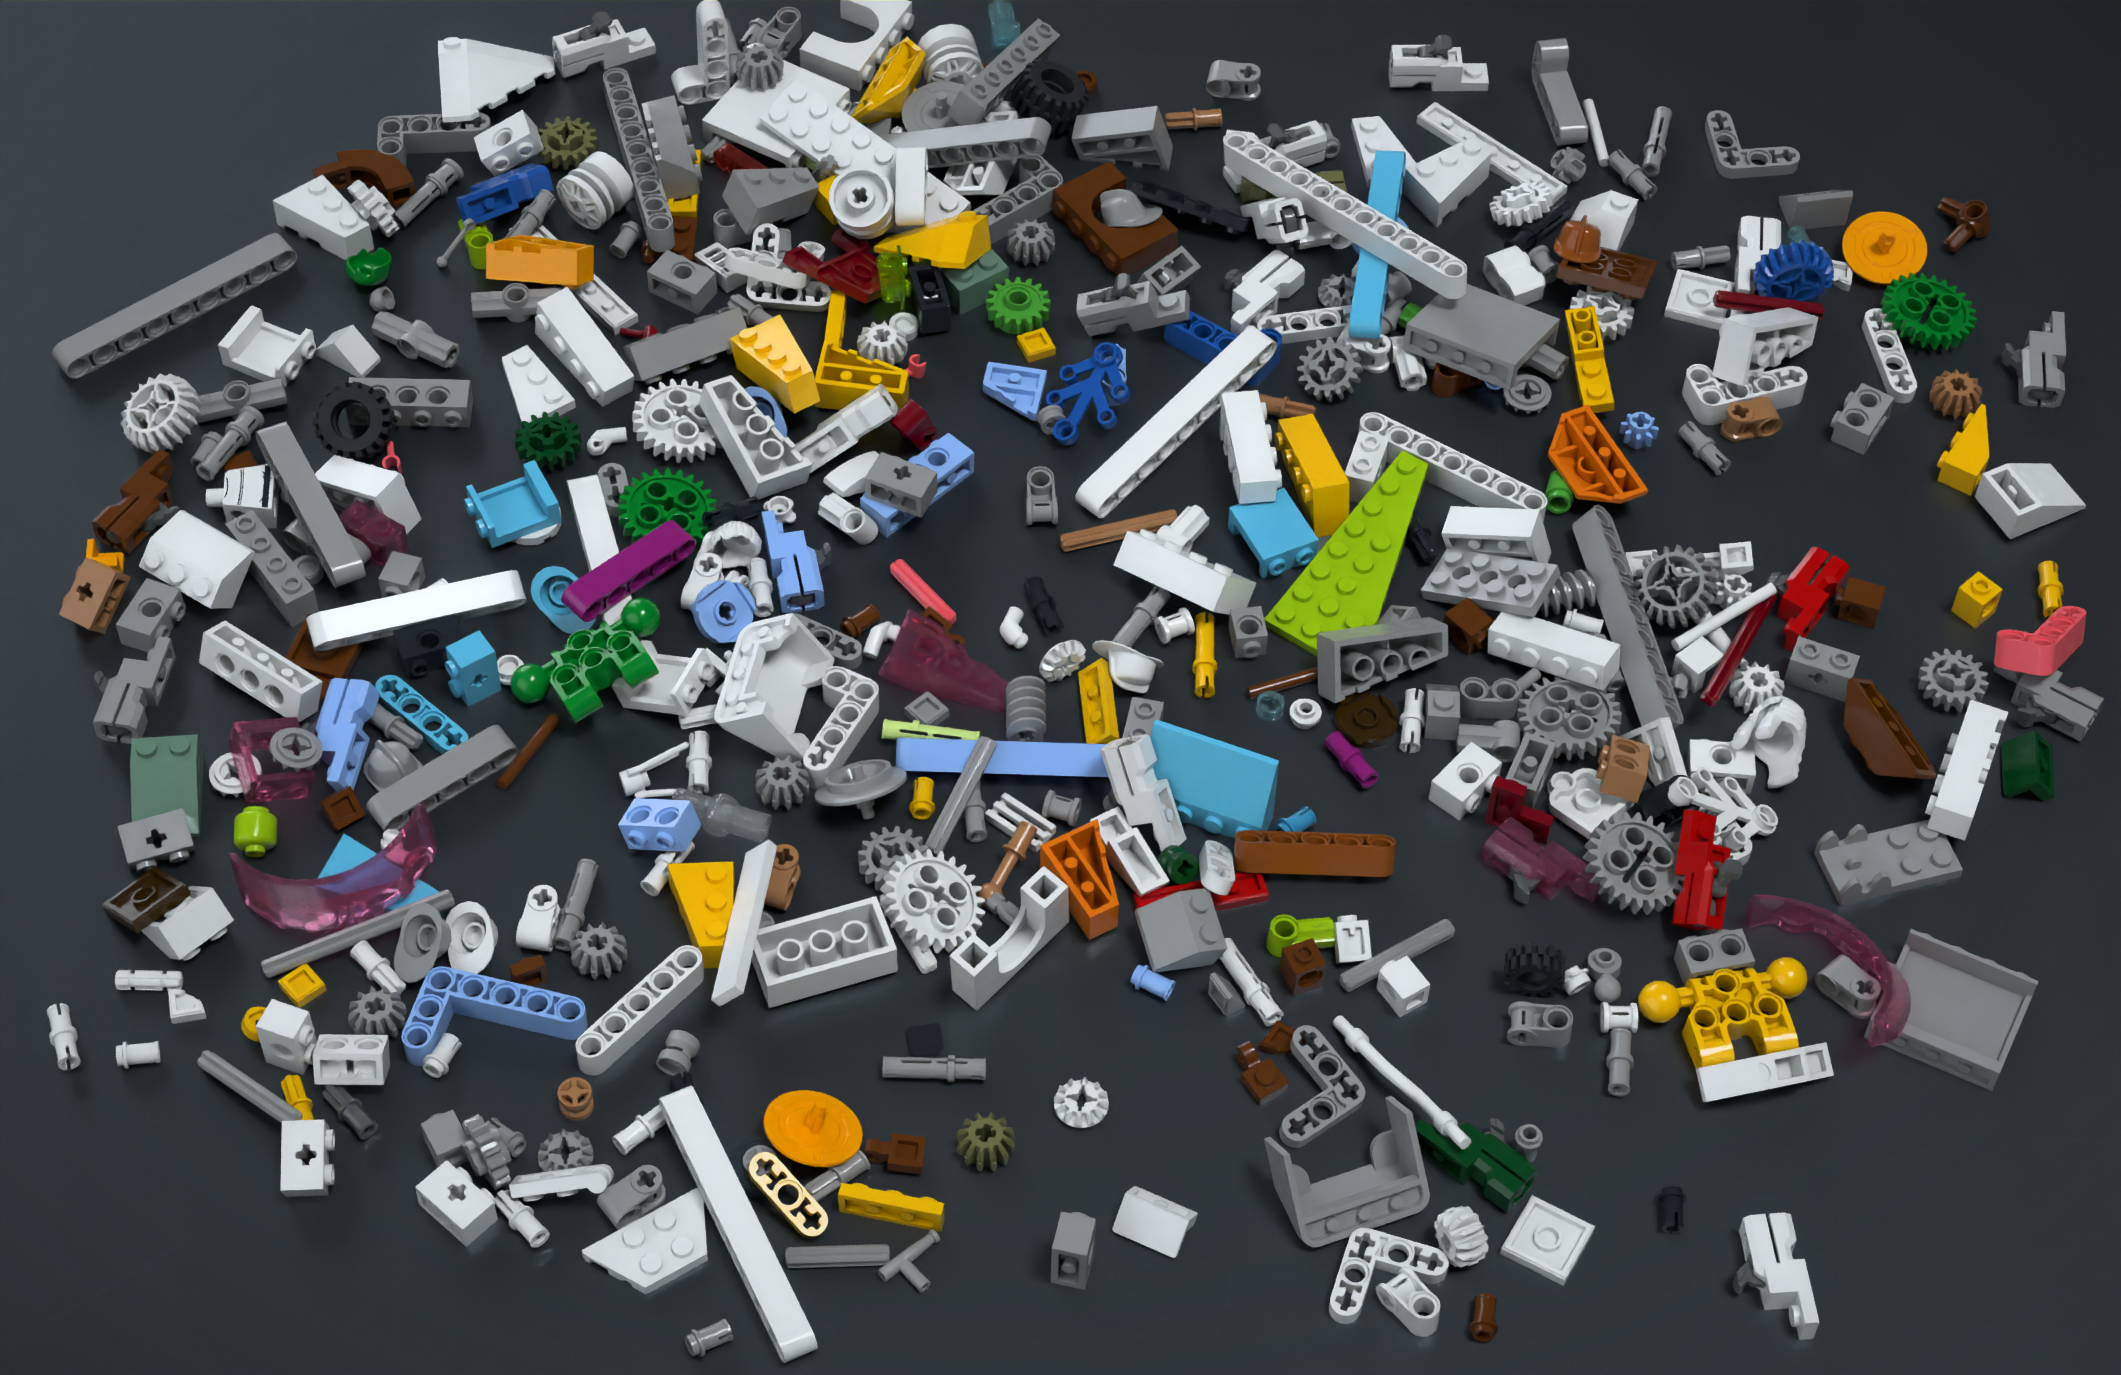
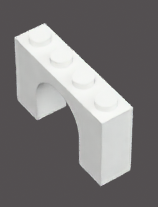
[799,0,914,91]
[950,866,1069,1011]

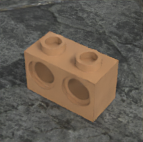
[1596,734,1650,803]

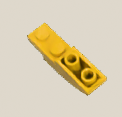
[1565,306,1614,413]

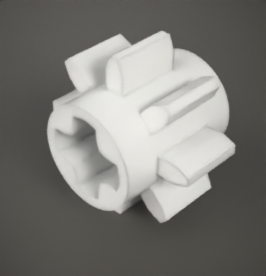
[1715,574,1752,609]

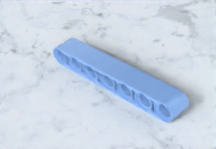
[895,738,1109,777]

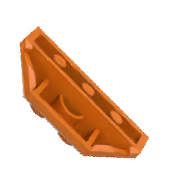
[1548,405,1648,503]

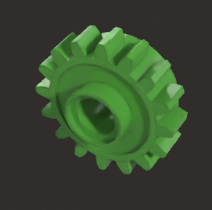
[986,277,1051,335]

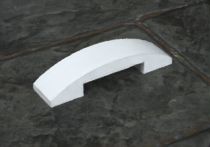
[1626,541,1754,587]

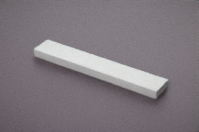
[1416,102,1568,204]
[509,224,638,336]
[711,839,777,1007]

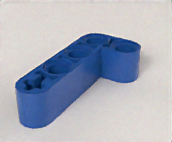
[1164,310,1282,386]

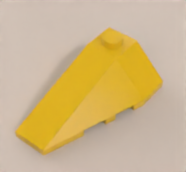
[874,211,991,269]

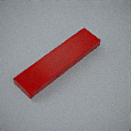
[1133,872,1269,912]

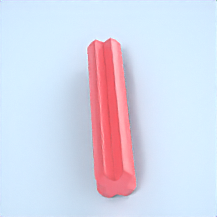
[890,559,956,624]

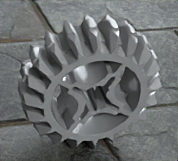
[1633,544,1719,629]

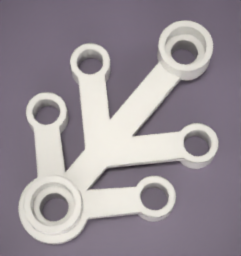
[1668,767,1778,851]

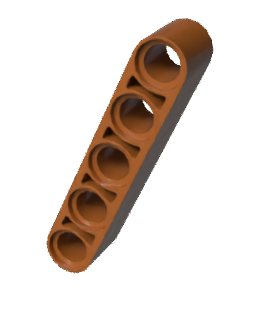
[1233,830,1396,877]

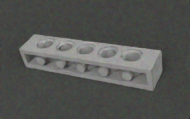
[947,18,1060,126]

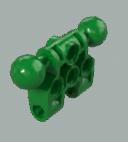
[510,598,661,723]

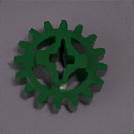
[514,412,582,471]

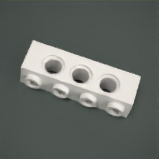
[199,621,323,724]

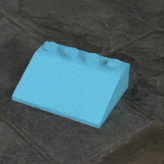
[1150,719,1279,839]

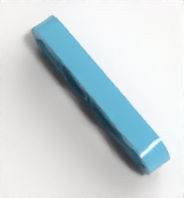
[375,675,468,755]

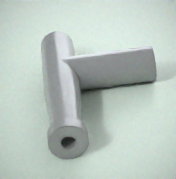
[877,1229,940,1292]

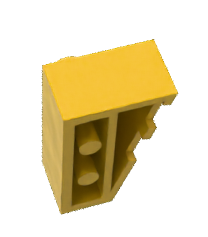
[815,339,909,412]
[667,862,735,968]

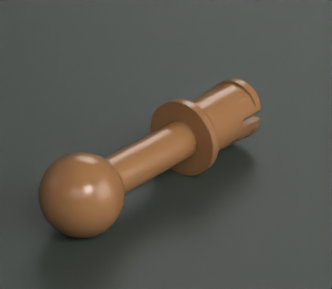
[977,821,1037,908]

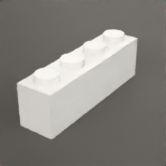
[1488,612,1621,691]

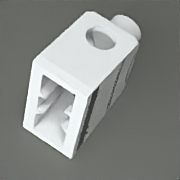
[206,464,280,528]

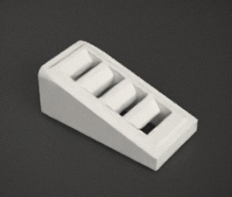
[693,242,748,293]

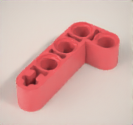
[1994,606,2087,676]

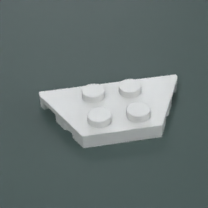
[582,1187,708,1294]

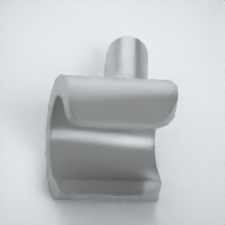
[1669,674,1688,700]

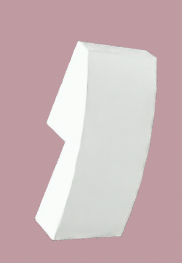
[823,451,880,497]

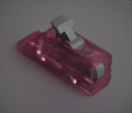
[1481,817,1602,903]

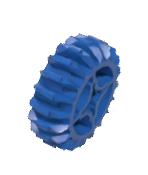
[1753,240,1834,302]

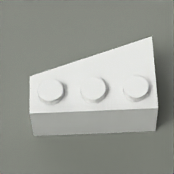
[1403,136,1492,228]
[273,175,374,260]
[315,455,422,543]
[1441,506,1551,563]

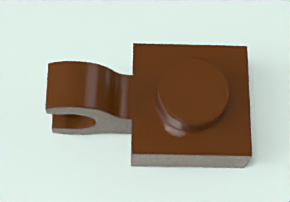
[1236,1041,1289,1105]
[865,1133,926,1174]

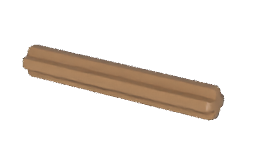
[1060,509,1178,552]

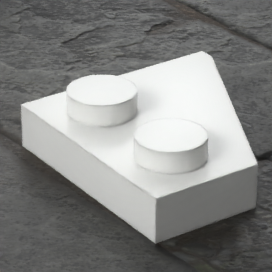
[1620,717,1688,786]

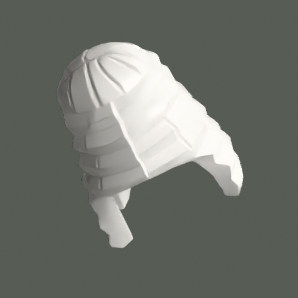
[1730,696,1807,789]

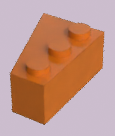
[1040,819,1119,940]

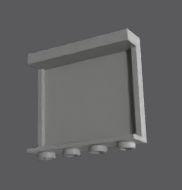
[1403,284,1560,390]
[1864,929,2039,1091]

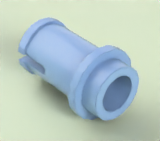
[1130,965,1176,1001]

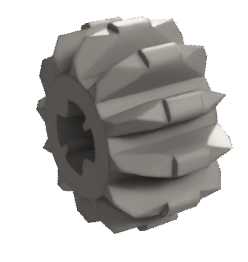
[736,43,784,91]
[1006,218,1055,267]
[755,755,810,811]
[570,922,628,980]
[348,986,407,1038]

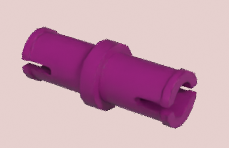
[1324,731,1379,789]

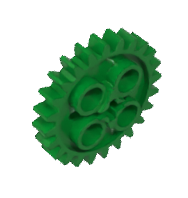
[1880,273,1977,350]
[617,468,717,554]

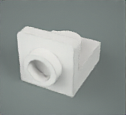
[1334,915,1372,964]

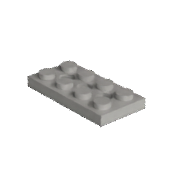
[1421,548,1560,617]

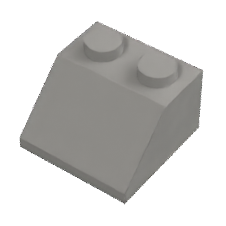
[1134,888,1228,972]

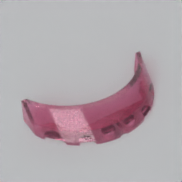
[229,803,437,934]
[1744,895,1911,1047]

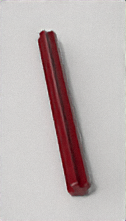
[1701,594,1777,707]

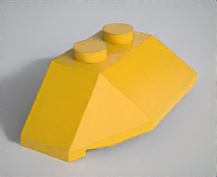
[851,37,926,124]

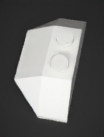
[943,111,1018,196]

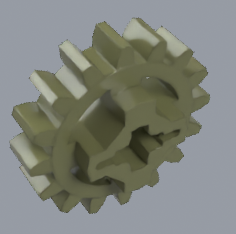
[537,116,598,170]

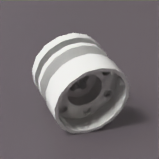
[917,24,984,86]
[556,151,635,230]

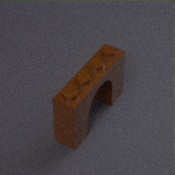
[1052,161,1178,276]

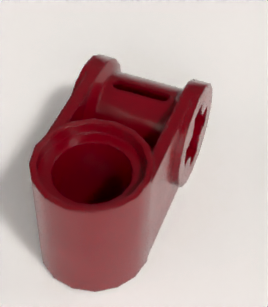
[889,399,938,451]

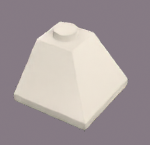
[1570,190,1638,251]

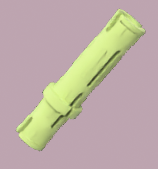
[882,719,980,740]

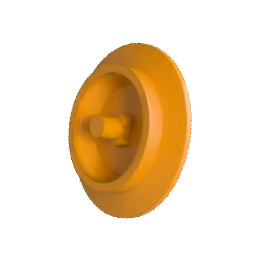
[1842,212,1927,285]
[763,1090,863,1167]

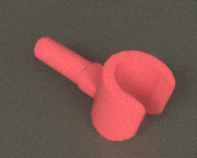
[905,354,927,378]
[382,441,402,473]

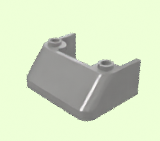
[1264,1096,1430,1247]

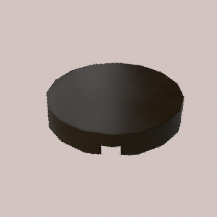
[1334,691,1398,749]

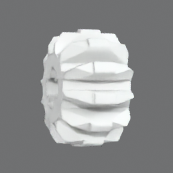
[857,320,908,366]
[1729,661,1784,714]
[1434,1206,1489,1267]

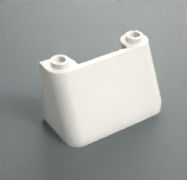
[714,613,835,762]

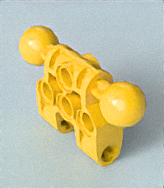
[1638,957,1808,1069]

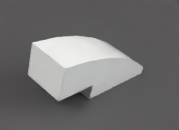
[1090,806,1170,897]

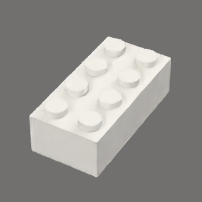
[751,896,898,1008]

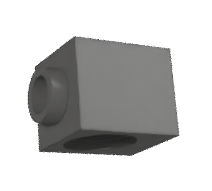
[378,551,425,598]
[1228,606,1268,658]
[421,1109,469,1167]

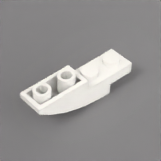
[1696,1042,1834,1102]

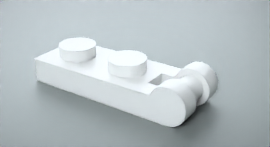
[509,1164,614,1201]

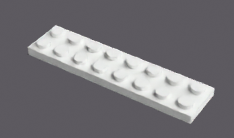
[759,78,971,230]

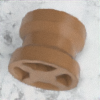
[557,1077,594,1121]

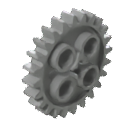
[1517,675,1622,760]
[1583,811,1684,915]

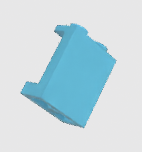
[464,460,561,548]
[1228,488,1318,579]

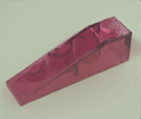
[878,609,1008,713]

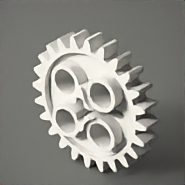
[632,379,722,463]
[880,849,985,954]

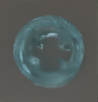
[1255,691,1285,722]

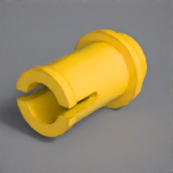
[909,777,935,820]

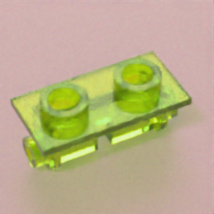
[876,245,910,309]

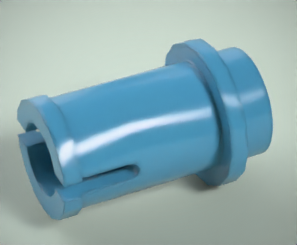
[1274,806,1317,832]

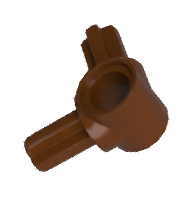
[1938,197,1991,252]

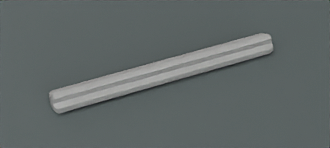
[261,889,455,978]

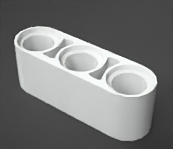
[895,147,928,226]

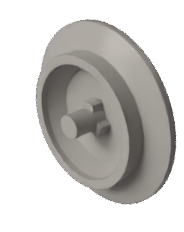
[902,81,984,132]
[815,759,907,819]

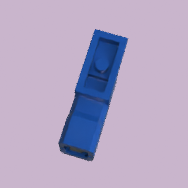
[456,163,554,224]

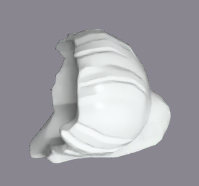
[693,520,762,569]

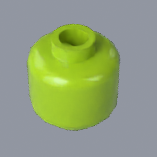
[234,806,277,857]

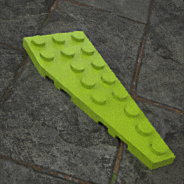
[1264,450,1428,656]

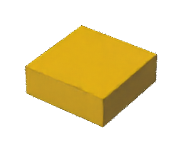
[1017,327,1056,363]
[278,963,327,1008]

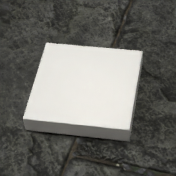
[1664,269,1735,330]
[1500,1195,1595,1286]

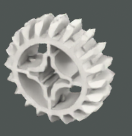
[120,373,201,454]

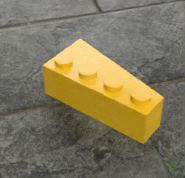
[729,315,820,414]
[1274,414,1349,538]

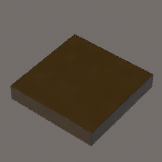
[101,867,191,933]

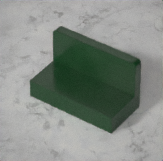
[2001,730,2055,802]

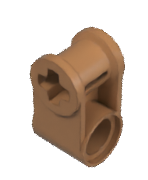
[1720,397,1783,442]
[764,844,801,911]

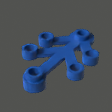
[1046,342,1131,445]

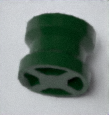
[1158,845,1199,884]

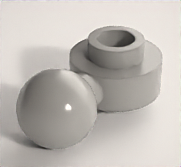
[1587,948,1622,1003]

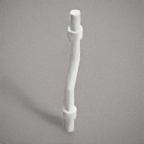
[1333,1015,1471,1149]

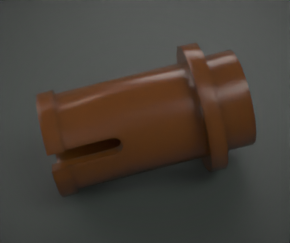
[840,604,881,639]
[1469,1293,1498,1342]

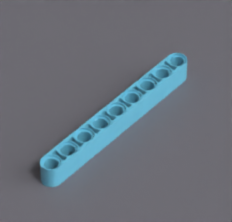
[1349,150,1406,339]

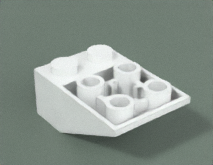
[1975,463,2086,539]

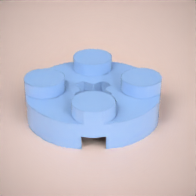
[691,580,756,644]

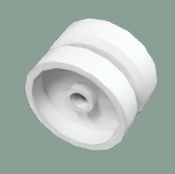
[829,166,895,239]

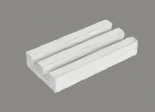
[985,792,1056,853]

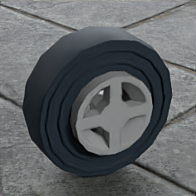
[730,1137,792,1198]

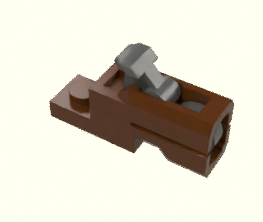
[91,449,180,554]

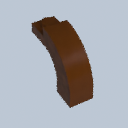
[312,149,416,209]

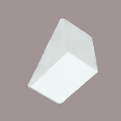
[315,325,381,378]

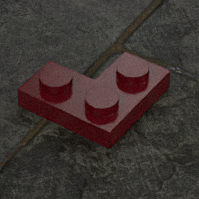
[1485,776,1554,845]

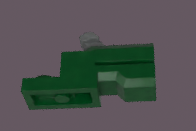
[1415,1118,1539,1213]

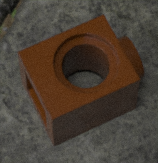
[1834,577,1886,629]
[1443,598,1494,655]
[1280,938,1327,996]

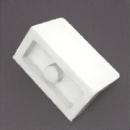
[1112,1186,1198,1258]

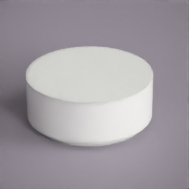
[889,312,919,341]

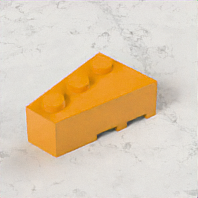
[486,234,594,289]

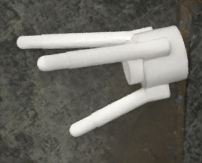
[618,742,689,799]

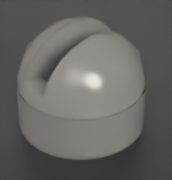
[369,286,395,312]

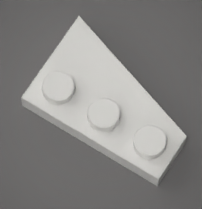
[502,345,576,423]

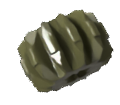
[957,1111,1015,1172]

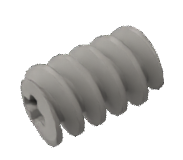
[1539,569,1596,618]
[1005,676,1046,742]

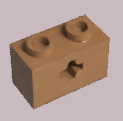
[59,557,131,634]

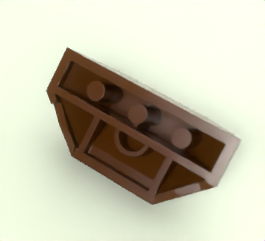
[1843,677,1937,780]

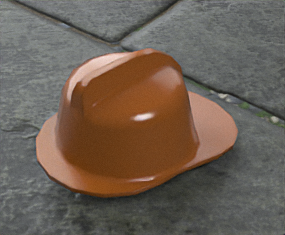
[1554,215,1602,263]

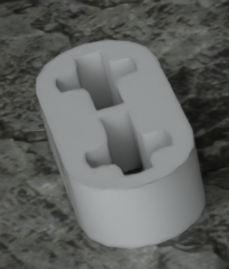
[598,463,628,517]

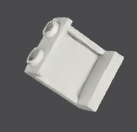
[218,305,316,388]
[612,640,715,716]

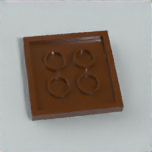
[1556,247,1658,300]

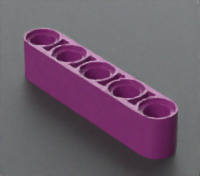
[561,520,696,622]

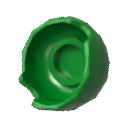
[345,248,392,287]

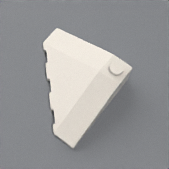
[438,37,555,123]

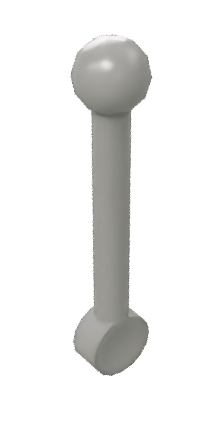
[436,218,476,268]

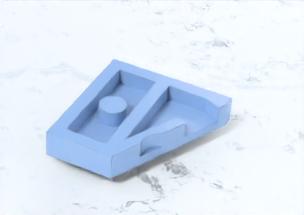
[983,362,1047,421]

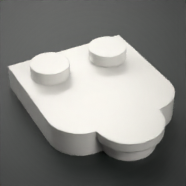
[1547,768,1634,839]

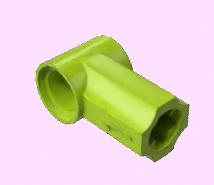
[458,219,494,270]
[1266,914,1335,958]

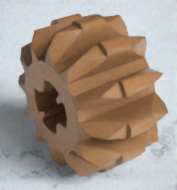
[1929,369,1982,420]

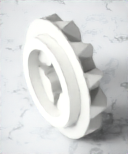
[1039,640,1086,682]
[209,751,263,798]
[1054,1077,1109,1128]

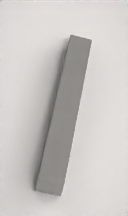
[603,68,675,252]
[52,233,297,379]
[1572,505,1684,730]

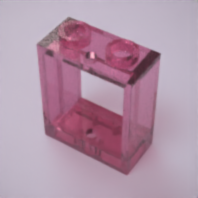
[229,717,316,803]

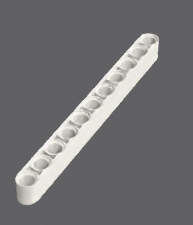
[1223,131,1467,299]

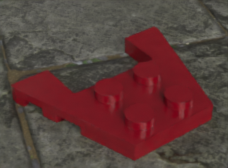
[782,228,901,304]

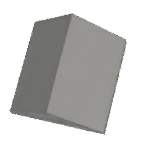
[1779,190,1853,231]

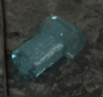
[988,0,1021,49]

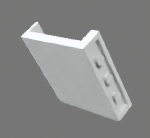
[702,60,852,168]

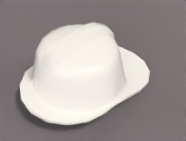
[1092,640,1164,694]
[445,901,498,974]

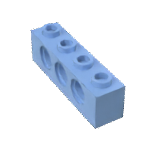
[860,432,974,538]

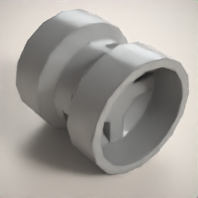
[656,1030,701,1078]

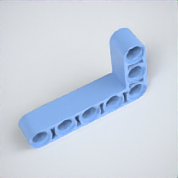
[401,966,588,1066]

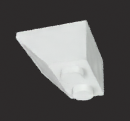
[141,886,234,961]

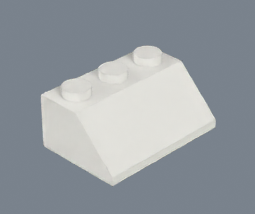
[139,510,255,609]

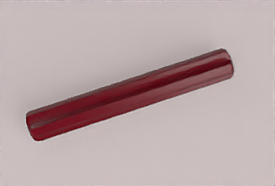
[1713,290,1824,321]

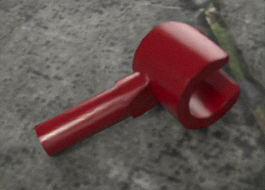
[620,325,658,339]

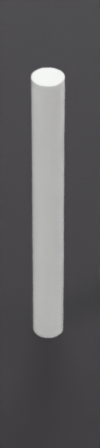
[1671,583,1777,651]

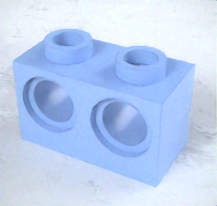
[618,798,701,852]

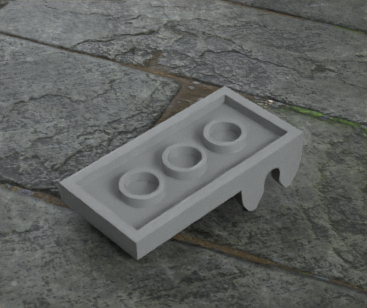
[1814,819,1963,906]

